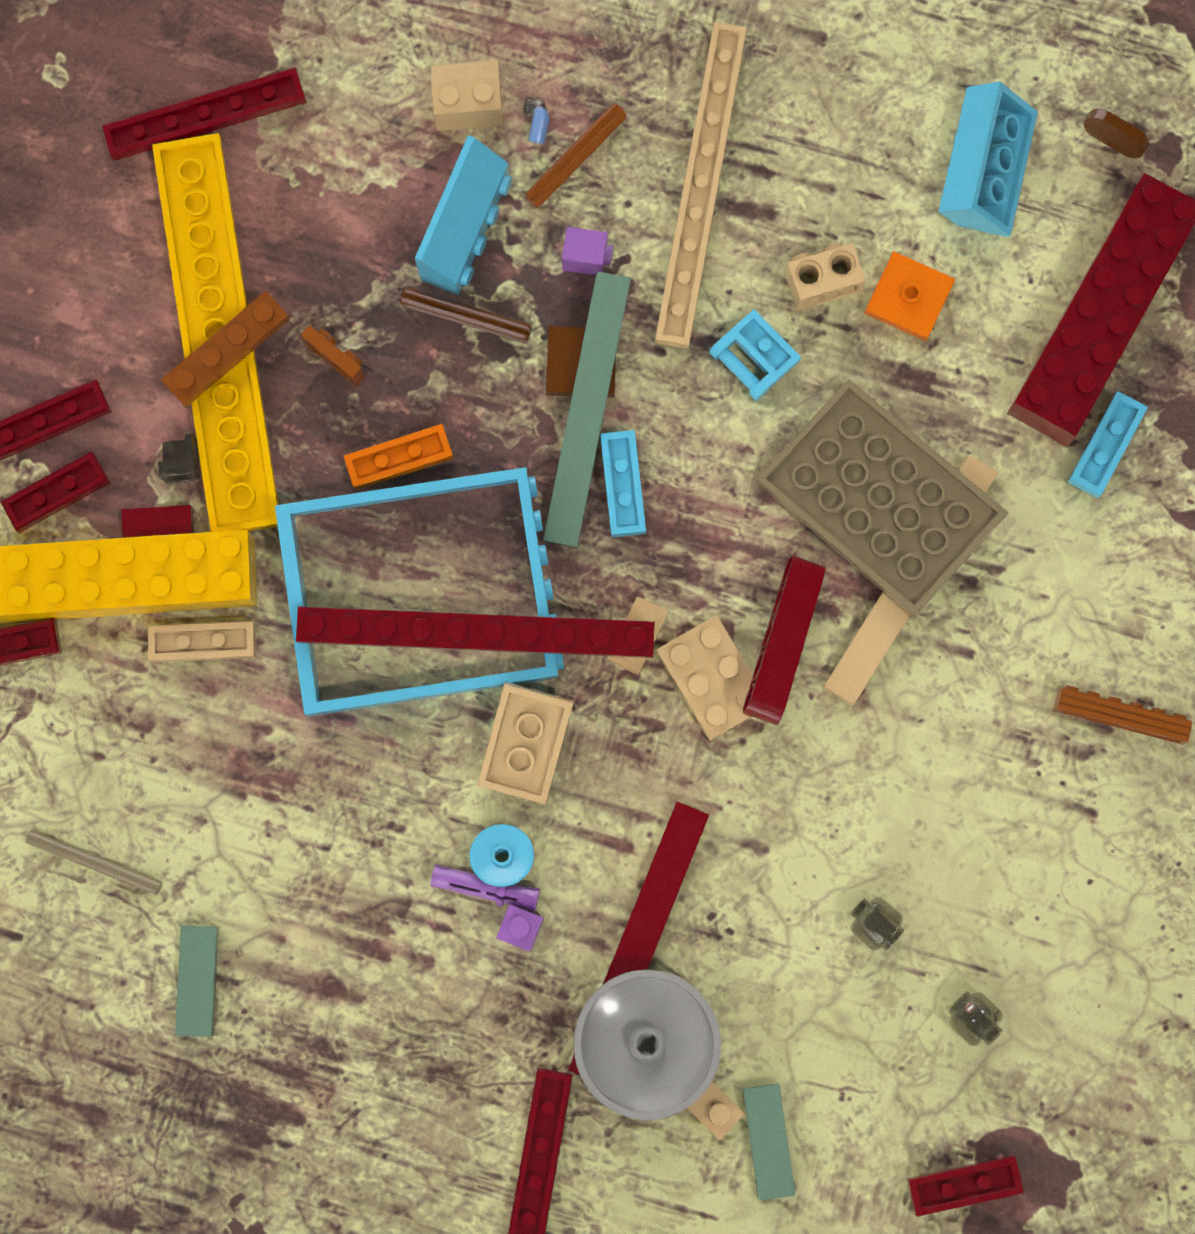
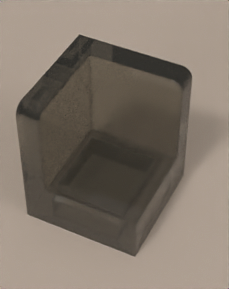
[158,433,200,483]

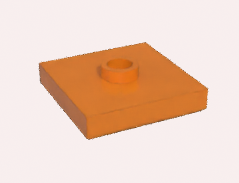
[864,251,955,342]

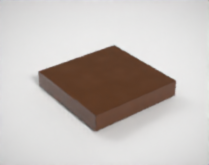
[546,326,616,398]

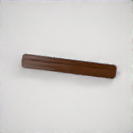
[400,287,532,343]

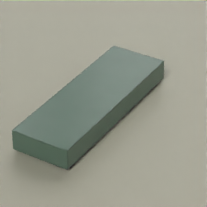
[175,926,219,1037]
[742,1083,796,1201]

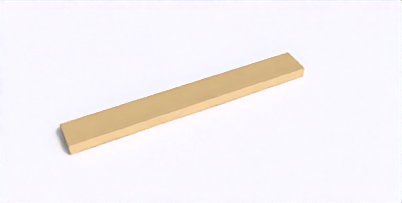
[823,455,999,706]

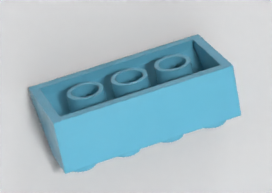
[939,81,1038,237]
[415,135,513,295]

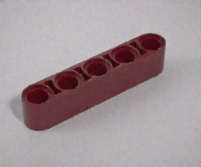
[743,555,826,725]

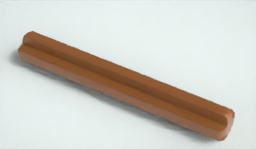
[525,103,626,208]

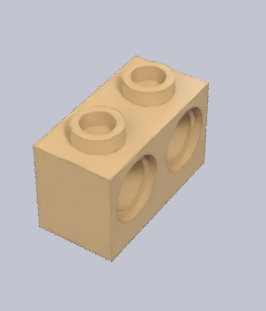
[785,243,866,311]

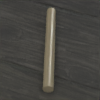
[26,830,162,895]

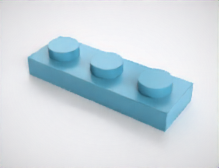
[1067,391,1148,498]
[600,430,646,538]

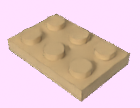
[656,615,753,742]
[477,682,574,805]

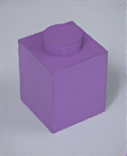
[562,227,613,275]
[496,904,545,952]

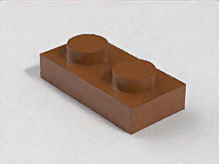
[300,325,365,387]

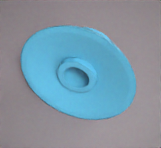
[469,824,534,887]

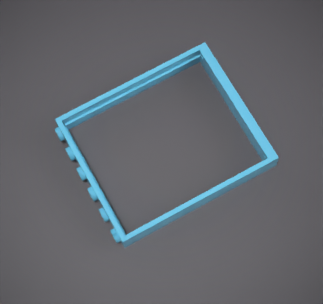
[275,467,564,717]

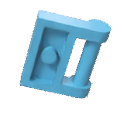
[709,309,801,401]

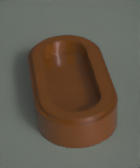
[1084,109,1149,158]

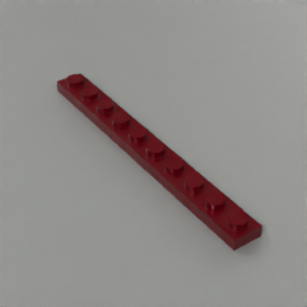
[296,606,655,658]

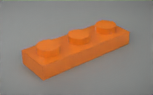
[343,424,454,491]

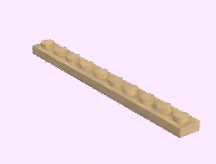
[655,22,747,349]

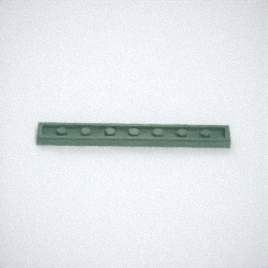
[543,271,631,548]

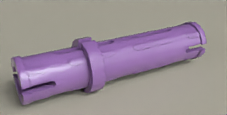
[430,864,540,911]

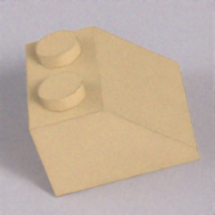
[431,60,504,131]

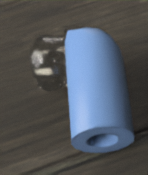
[523,97,549,145]

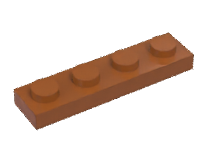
[161,291,290,408]

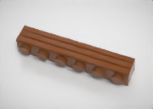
[1053,685,1193,745]

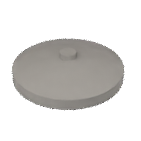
[574,970,721,1120]

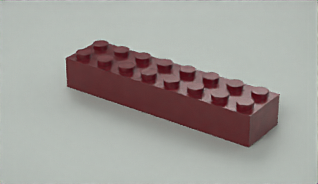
[1007,173,1195,447]

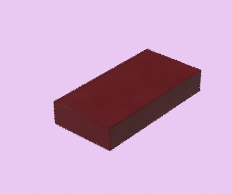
[121,505,194,538]

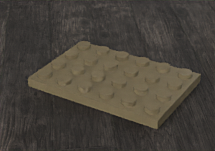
[756,379,1008,618]

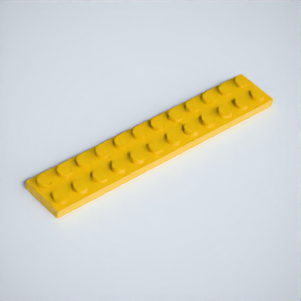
[152,133,279,532]

